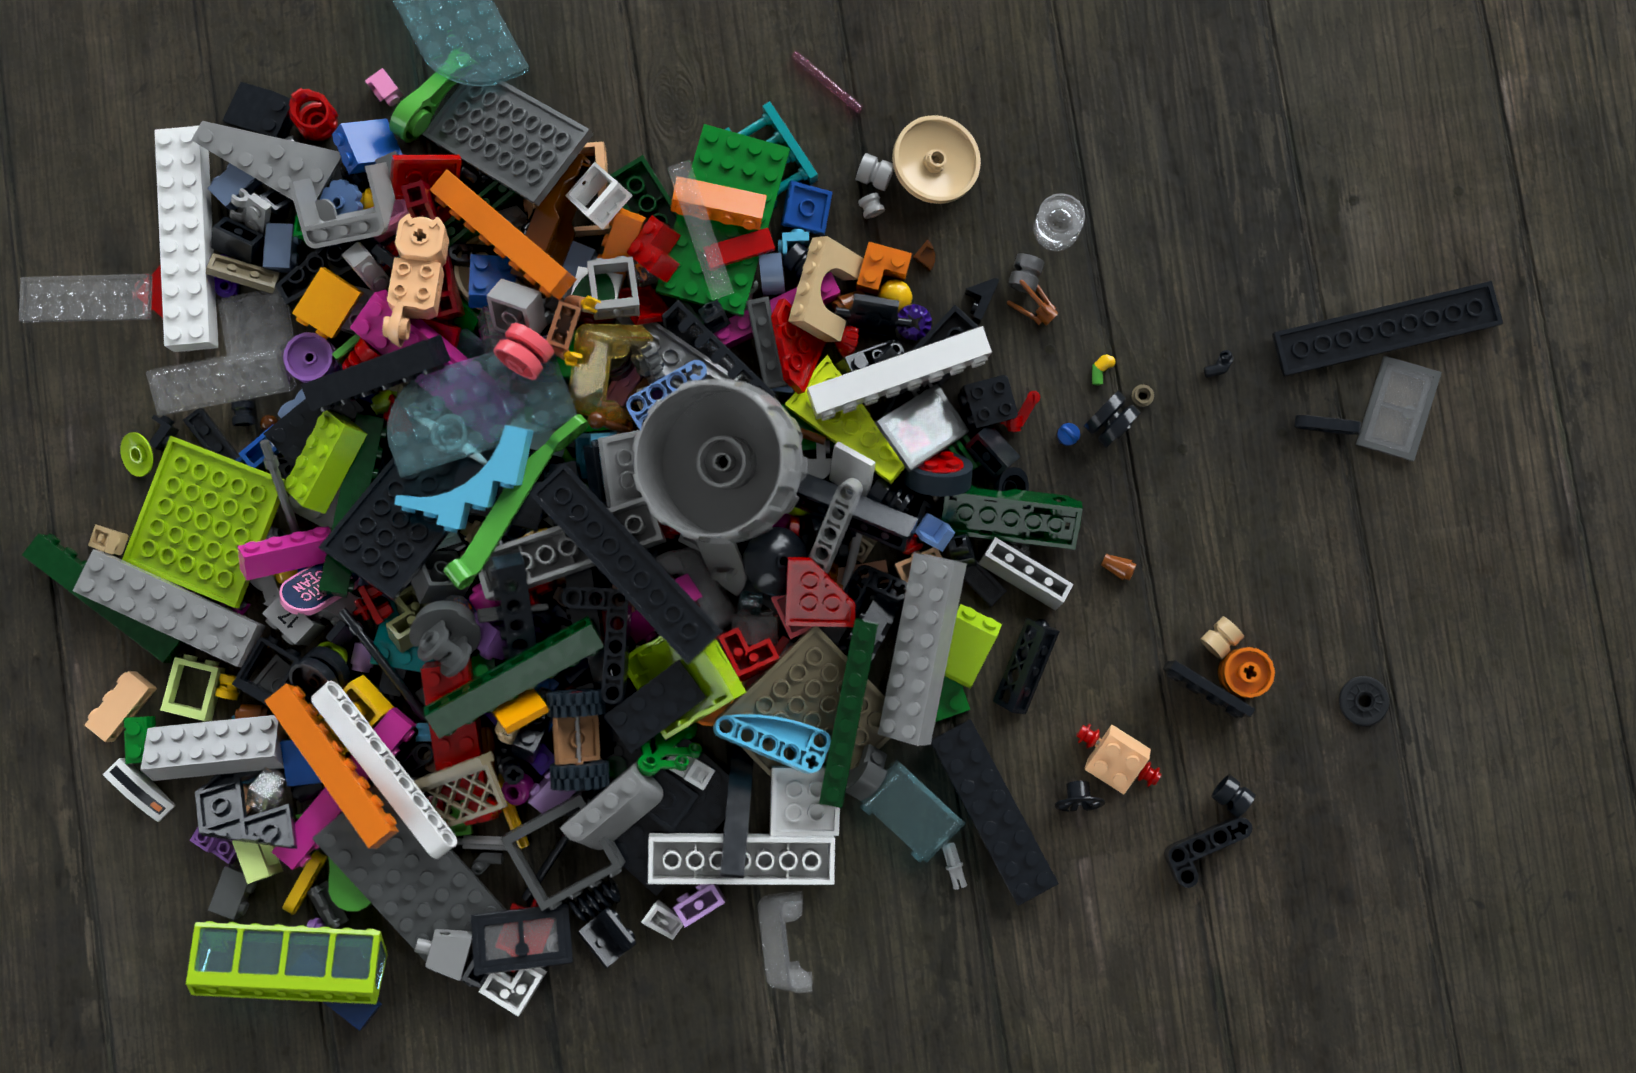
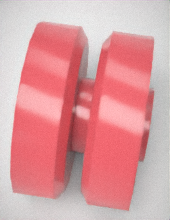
[493,323,554,380]

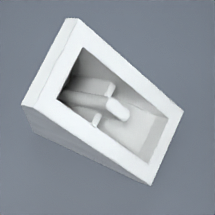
[641,899,683,940]

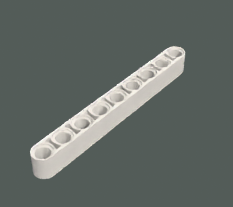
[311,681,457,859]

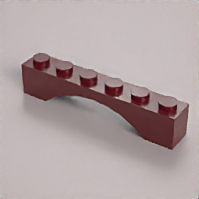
[401,180,465,322]

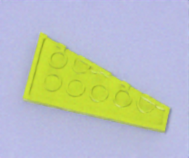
[785,355,905,484]

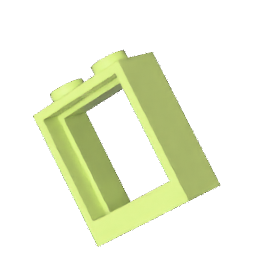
[160,654,226,721]
[232,840,283,884]

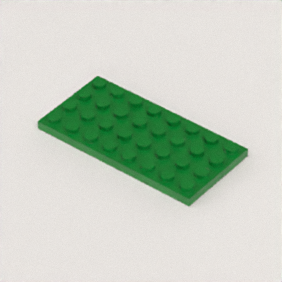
[656,124,790,317]

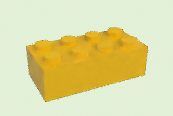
[318,675,395,758]

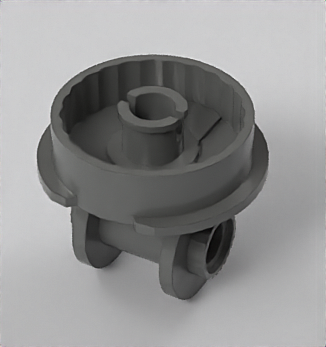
[409,601,481,677]

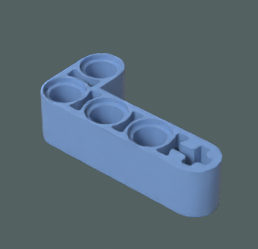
[626,360,707,430]

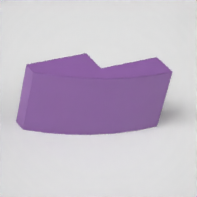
[190,827,237,864]

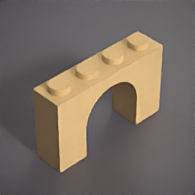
[788,236,864,342]

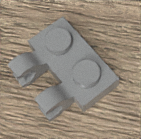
[229,188,272,238]

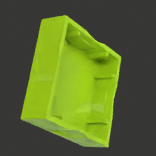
[628,635,746,740]

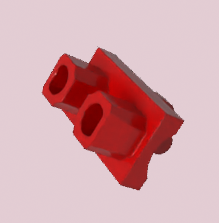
[352,585,394,625]

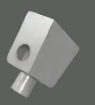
[414,929,472,981]

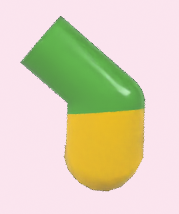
[1092,354,1115,386]

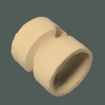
[1200,616,1244,660]

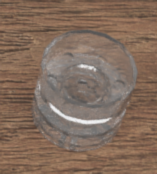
[1033,193,1085,251]

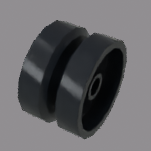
[1083,390,1141,448]
[289,646,350,704]

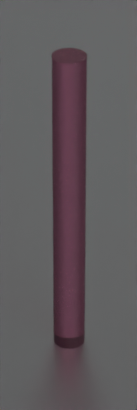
[791,51,863,113]

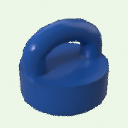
[1057,423,1080,446]

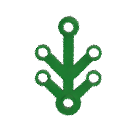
[637,723,702,776]

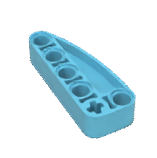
[713,714,831,774]

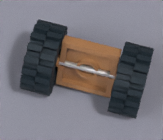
[546,688,609,791]

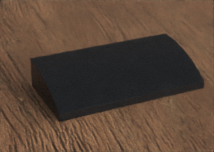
[452,460,545,532]

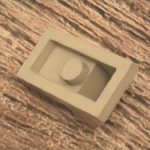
[88,524,128,555]

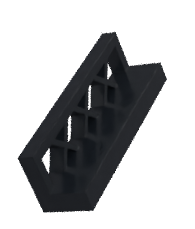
[993,618,1060,714]

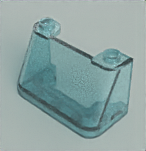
[860,759,965,863]

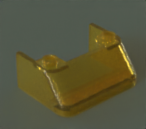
[568,324,654,423]

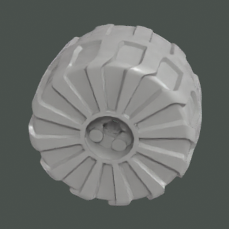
[633,379,808,544]

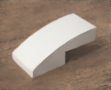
[665,746,715,790]

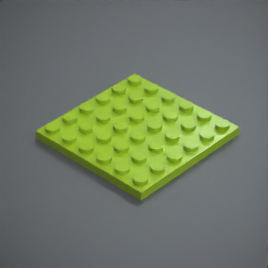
[122,436,286,608]

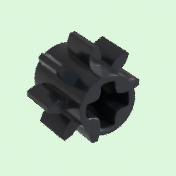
[342,171,370,193]

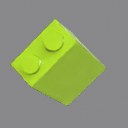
[944,604,1002,688]

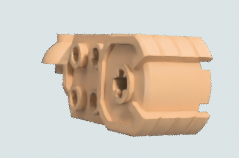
[383,214,449,348]

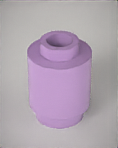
[350,641,374,673]

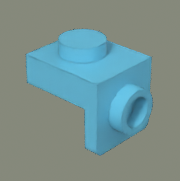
[778,229,810,259]

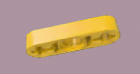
[282,850,327,915]

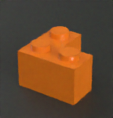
[856,242,912,296]

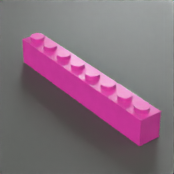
[272,707,417,870]

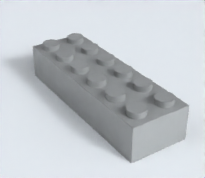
[141,715,289,781]

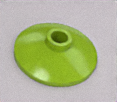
[120,432,153,477]

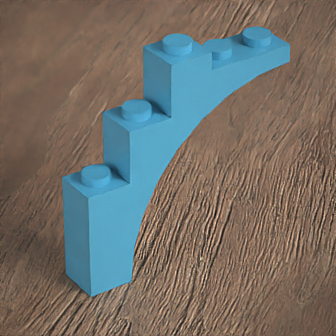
[394,425,534,533]

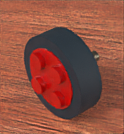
[903,451,973,507]

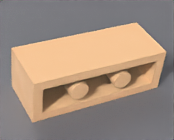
[85,671,157,742]

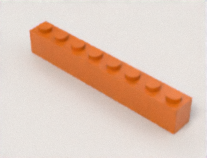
[430,169,577,300]
[265,683,399,849]

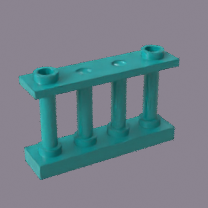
[725,101,818,208]

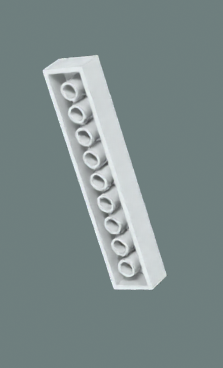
[155,126,218,352]

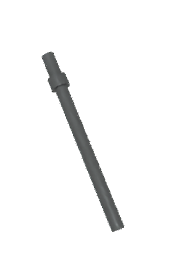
[260,440,301,534]

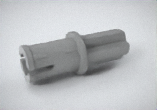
[942,842,968,890]

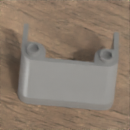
[289,162,395,248]

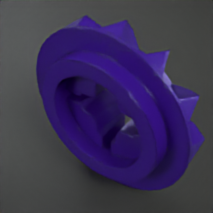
[897,304,932,340]

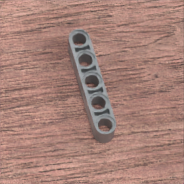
[809,478,863,574]

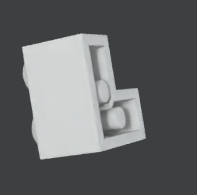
[479,967,547,1016]

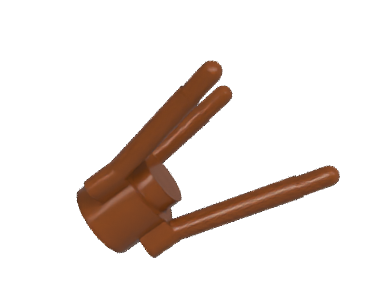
[1007,279,1059,326]

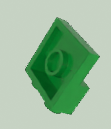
[935,676,970,722]

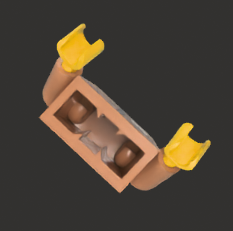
[546,295,601,367]

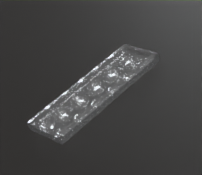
[19,274,153,323]

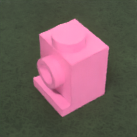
[365,68,403,106]

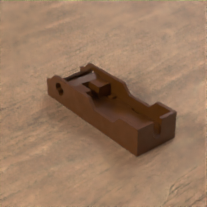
[510,153,592,291]

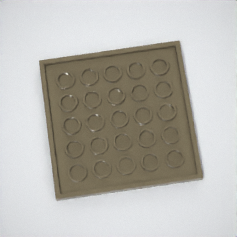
[715,626,890,777]

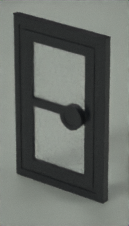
[471,903,573,976]

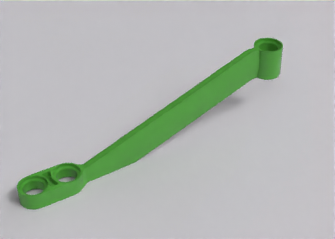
[444,414,589,590]

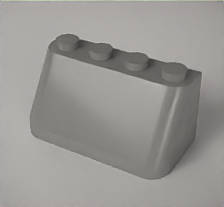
[560,760,663,850]

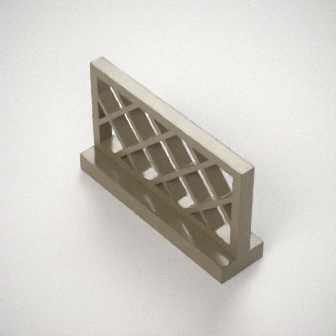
[413,752,507,827]

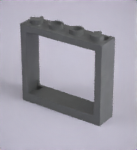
[501,790,626,911]

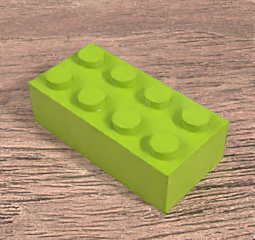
[285,410,367,514]

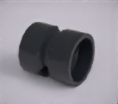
[782,242,808,280]
[1211,774,1256,818]

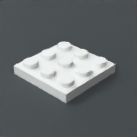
[769,766,840,836]

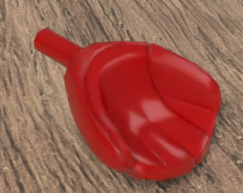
[835,326,859,358]

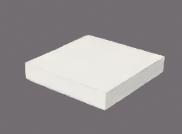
[829,442,876,497]

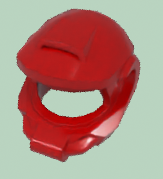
[289,88,338,142]

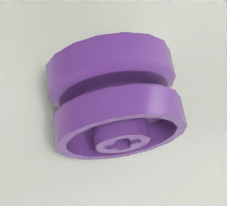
[283,332,341,383]

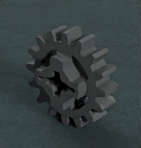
[630,337,665,384]

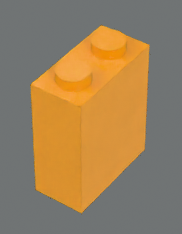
[292,267,364,339]

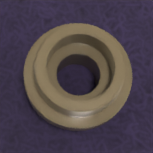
[1131,384,1154,407]

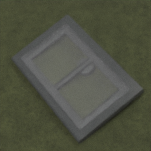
[1356,356,1442,462]
[875,384,970,472]

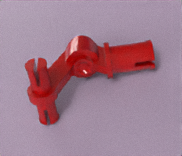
[1001,390,1040,432]

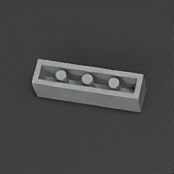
[978,537,1074,611]

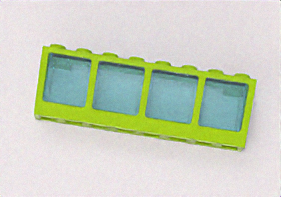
[186,921,388,1004]

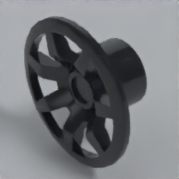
[1055,781,1105,811]

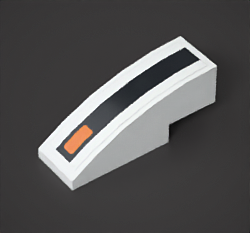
[103,758,176,822]

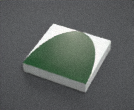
[571,266,623,314]

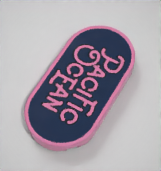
[279,563,360,616]

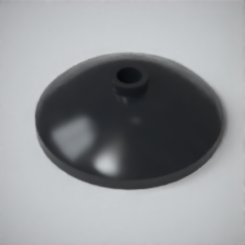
[743,527,809,596]

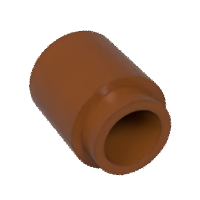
[235,704,271,719]

